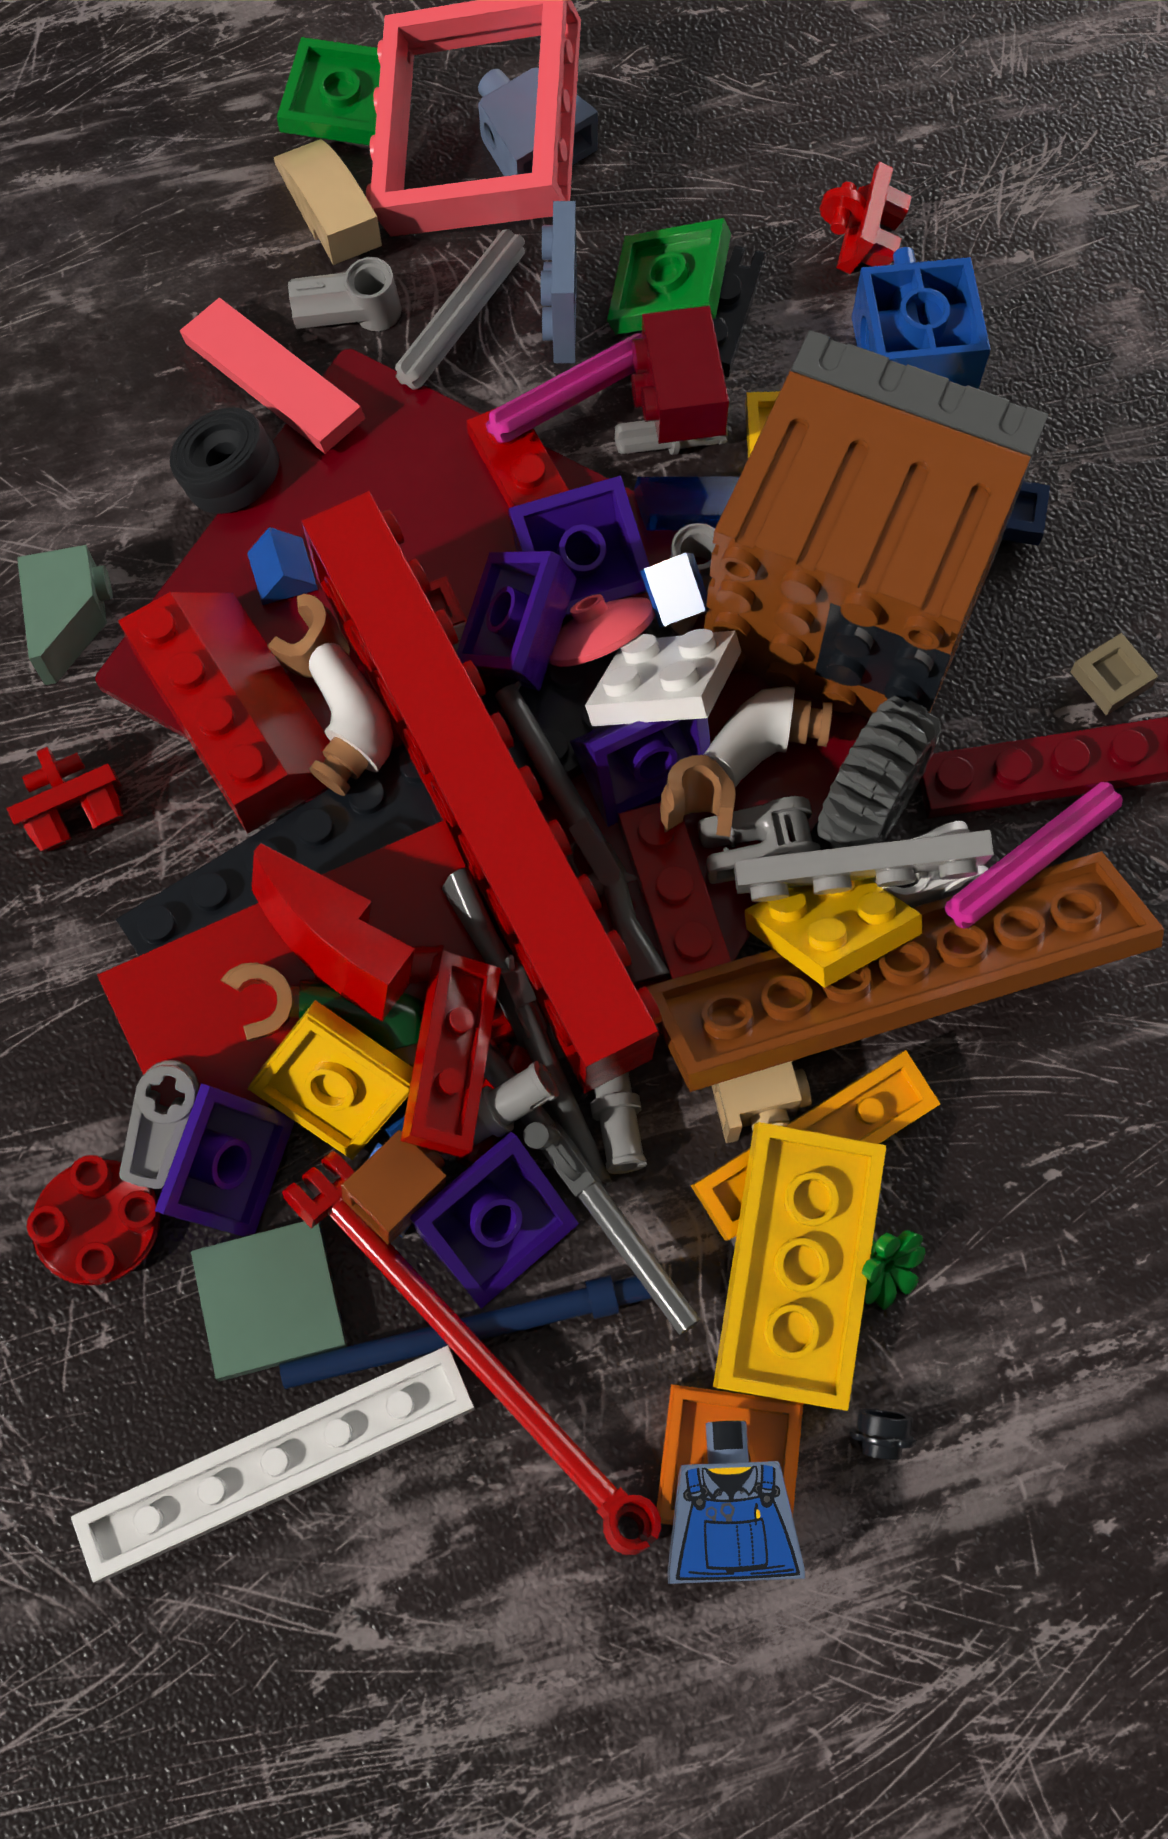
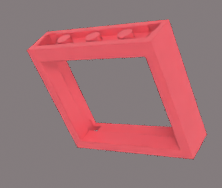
[366,0,581,237]

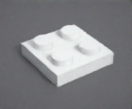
[585,629,741,726]

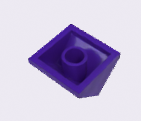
[508,475,650,617]
[457,551,577,691]
[570,718,710,827]
[155,1083,295,1237]
[410,1132,579,1309]

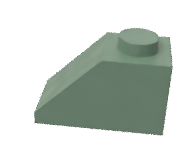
[17,545,113,685]

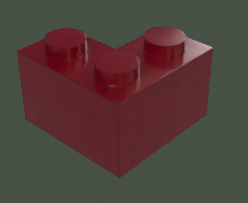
[631,306,729,444]

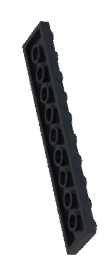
[116,633,642,956]

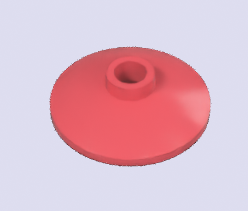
[549,594,655,667]

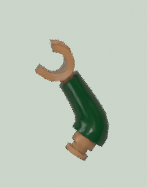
[221,962,425,1067]

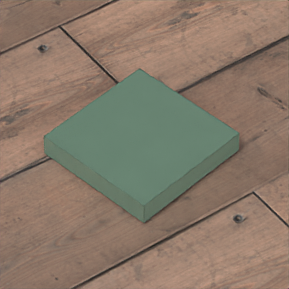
[191,1221,348,1381]

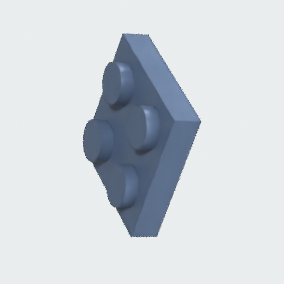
[541,201,577,363]

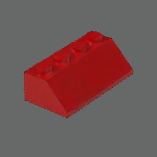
[118,592,330,834]

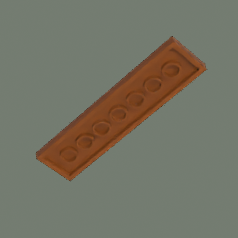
[647,851,1164,1092]

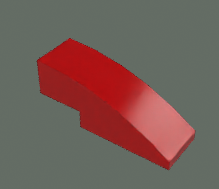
[252,843,415,1021]

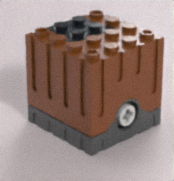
[704,330,1049,719]

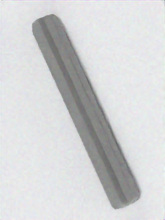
[395,229,525,390]

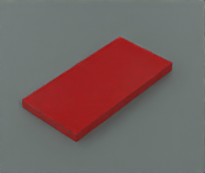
[97,820,498,1107]

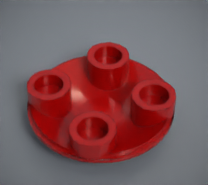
[26,1155,161,1285]

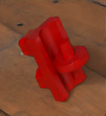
[820,161,912,274]
[6,746,124,854]

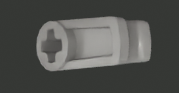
[697,796,821,884]
[119,1060,199,1189]

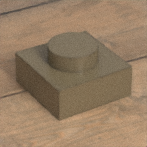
[1070,633,1158,716]

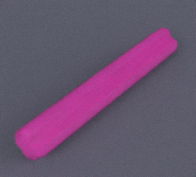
[486,333,642,443]
[945,782,1123,929]

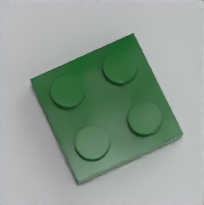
[277,37,381,146]
[607,218,731,335]

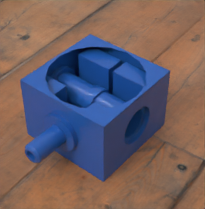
[852,247,991,389]

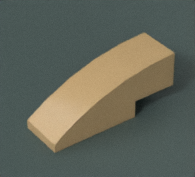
[274,139,382,265]

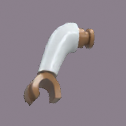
[268,593,394,796]
[660,686,833,837]

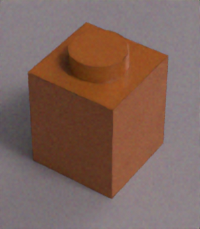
[341,1129,447,1246]

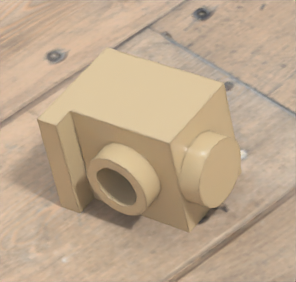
[712,1061,812,1143]

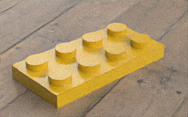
[713,1122,886,1411]

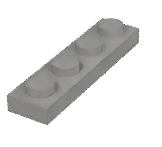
[734,830,994,902]

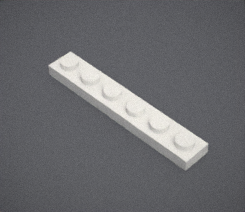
[71,1345,475,1583]

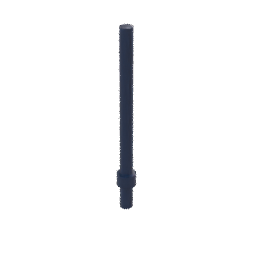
[279,1275,652,1389]

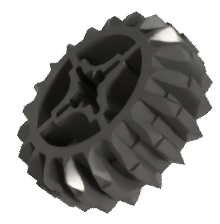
[817,696,941,848]

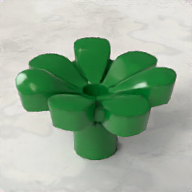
[862,1230,925,1310]

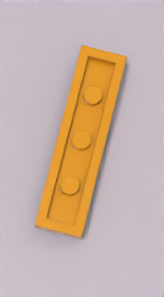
[691,1050,940,1241]

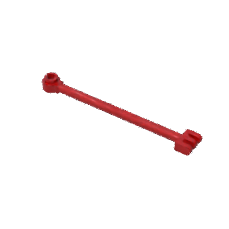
[282,1151,661,1555]

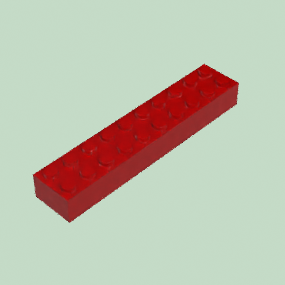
[301,491,662,1094]

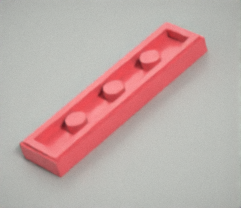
[180,297,365,454]

